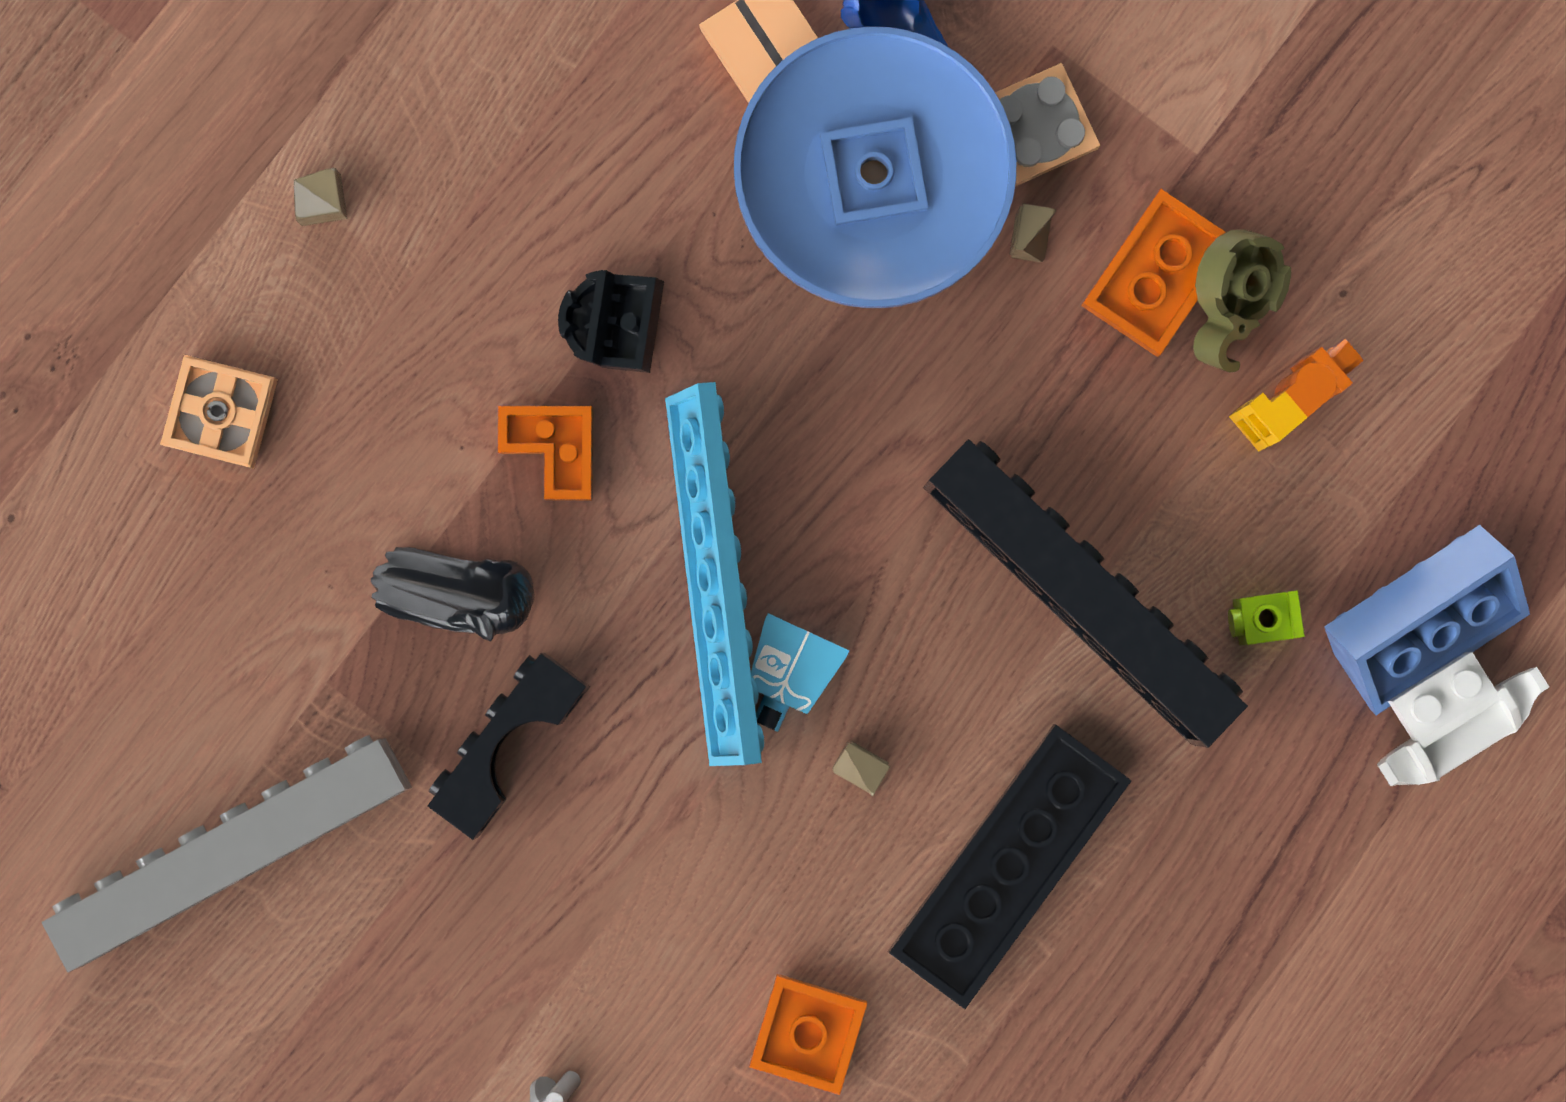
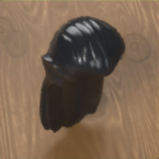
[371,547,535,642]

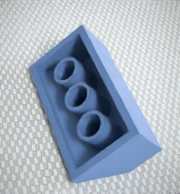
[1324,525,1530,715]

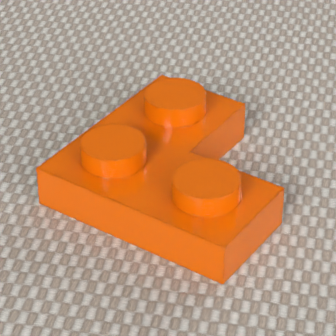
[498,406,593,501]

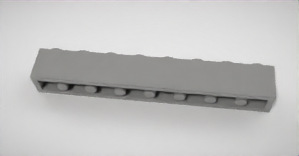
[41,735,412,973]

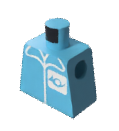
[751,613,849,732]

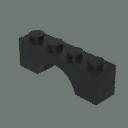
[428,653,590,840]

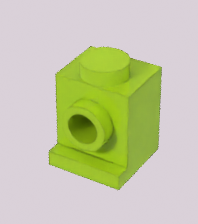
[1228,590,1305,646]

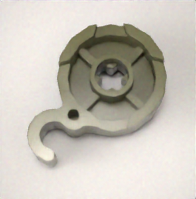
[1193,229,1292,372]

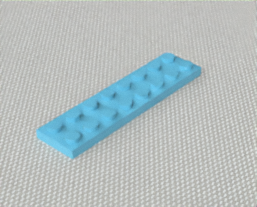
[665,382,764,766]

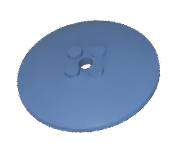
[734,26,1017,308]

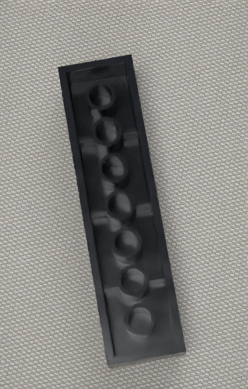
[923,439,1248,748]

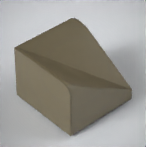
[294,168,348,226]
[1009,204,1056,262]
[833,741,890,796]

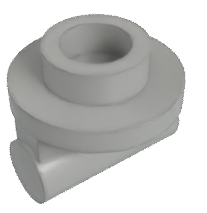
[530,1071,581,1102]

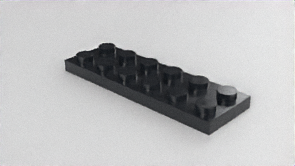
[888,724,1132,1009]

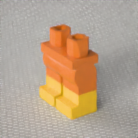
[1229,339,1363,452]

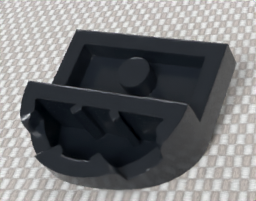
[558,270,664,373]

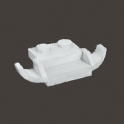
[1377,652,1549,786]

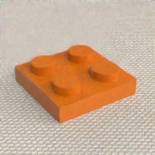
[749,974,867,1095]

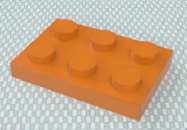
[1081,189,1226,357]

